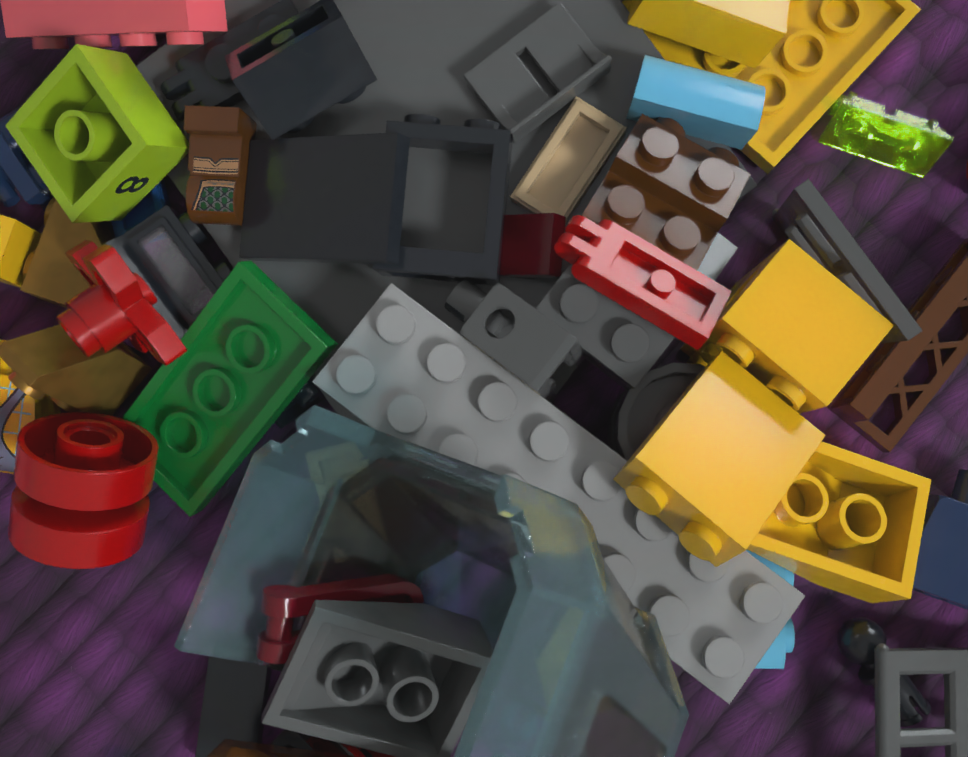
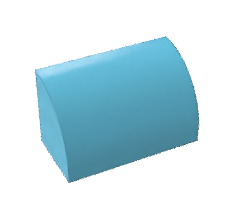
[626,55,766,150]

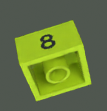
[5,44,189,223]

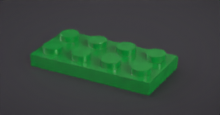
[122,260,338,517]

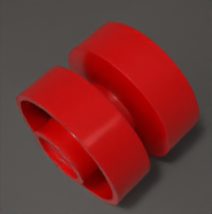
[8,412,159,569]

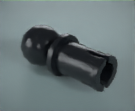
[837,617,931,727]

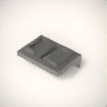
[464,2,612,144]

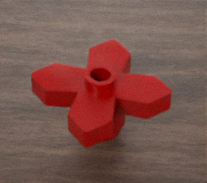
[56,240,187,366]

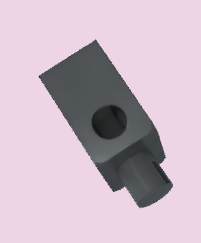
[445,279,585,403]

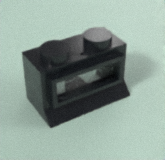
[103,205,233,340]

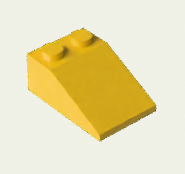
[747,441,931,603]

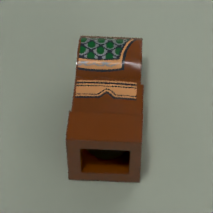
[184,105,257,226]

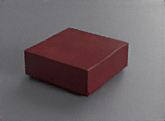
[499,213,566,278]

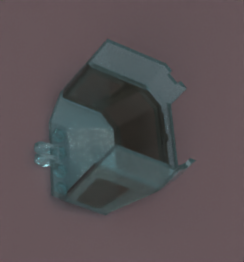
[174,405,689,757]

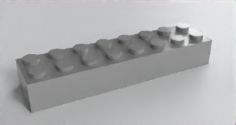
[312,283,805,704]

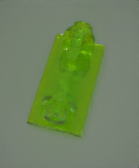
[818,91,954,178]

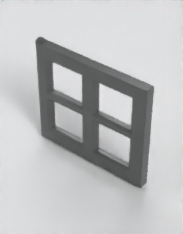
[772,178,923,343]
[874,643,968,757]

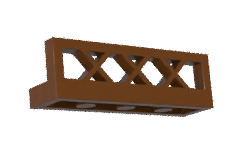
[829,238,968,453]

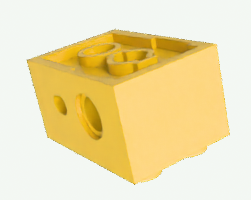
[680,239,894,414]

